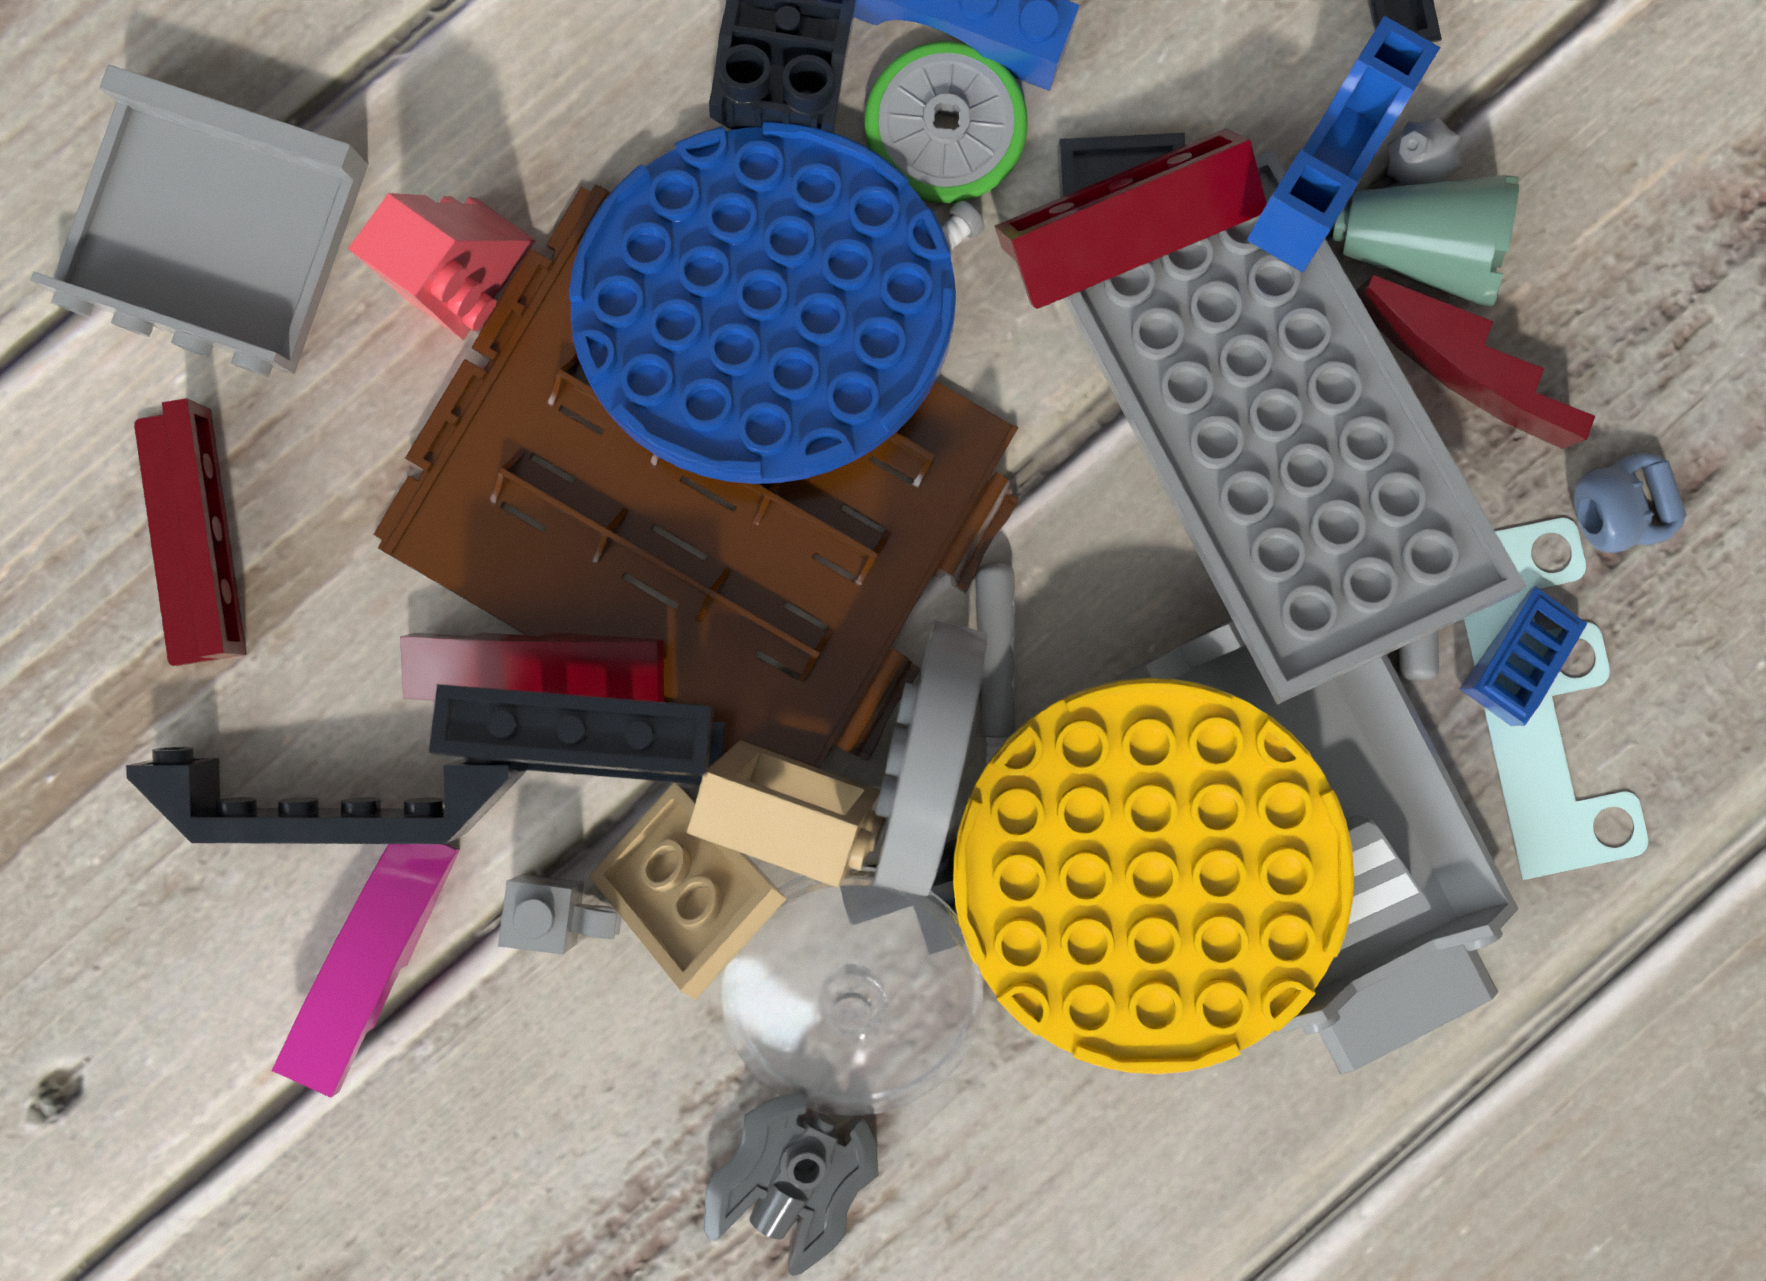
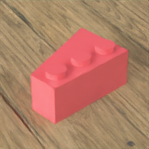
[348,193,536,340]

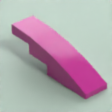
[271,844,460,1098]

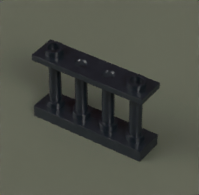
[429,684,726,785]

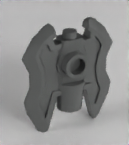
[704,1092,879,1276]

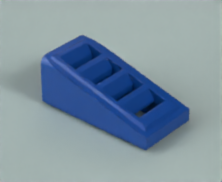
[1459,587,1587,726]

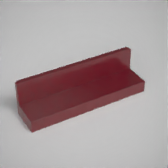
[995,128,1267,309]
[134,398,247,666]

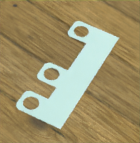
[1464,518,1649,880]

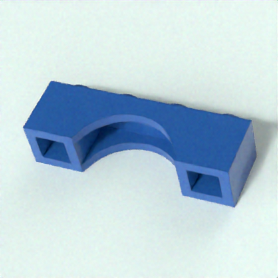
[822,0,1080,91]
[1247,16,1441,273]

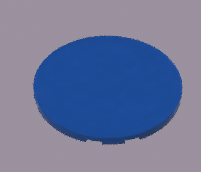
[569,122,956,484]

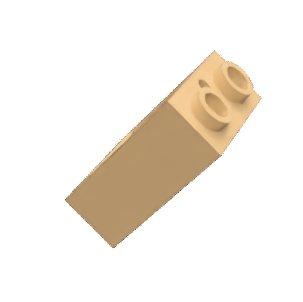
[687,740,886,888]

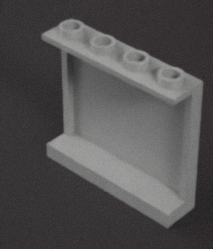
[30,64,368,377]

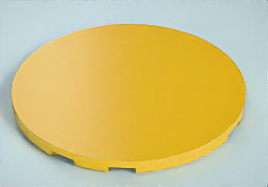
[953,677,1354,1074]

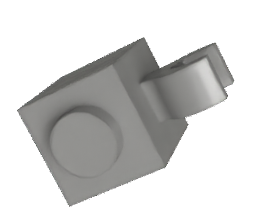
[498,874,621,955]

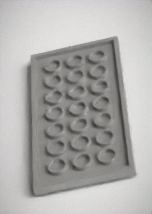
[1063,149,1526,705]

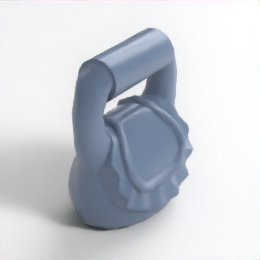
[1574,452,1687,553]

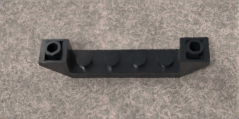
[126,747,528,844]

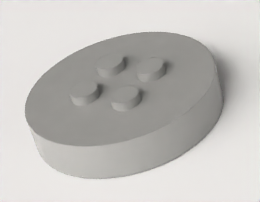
[874,620,987,897]

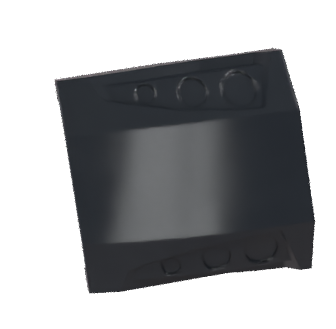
[709,0,856,134]

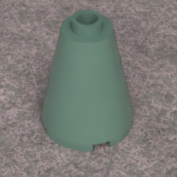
[1332,174,1519,307]

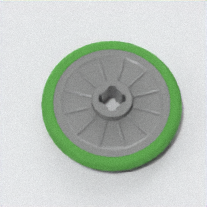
[864,41,1028,203]

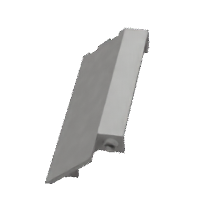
[1109,618,1519,1074]

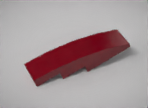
[1356,275,1596,449]
[400,632,664,702]

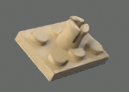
[589,783,787,1000]

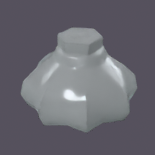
[1387,117,1463,186]

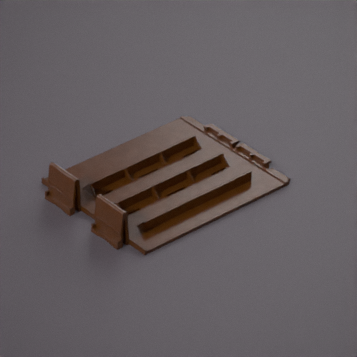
[373,184,1019,768]

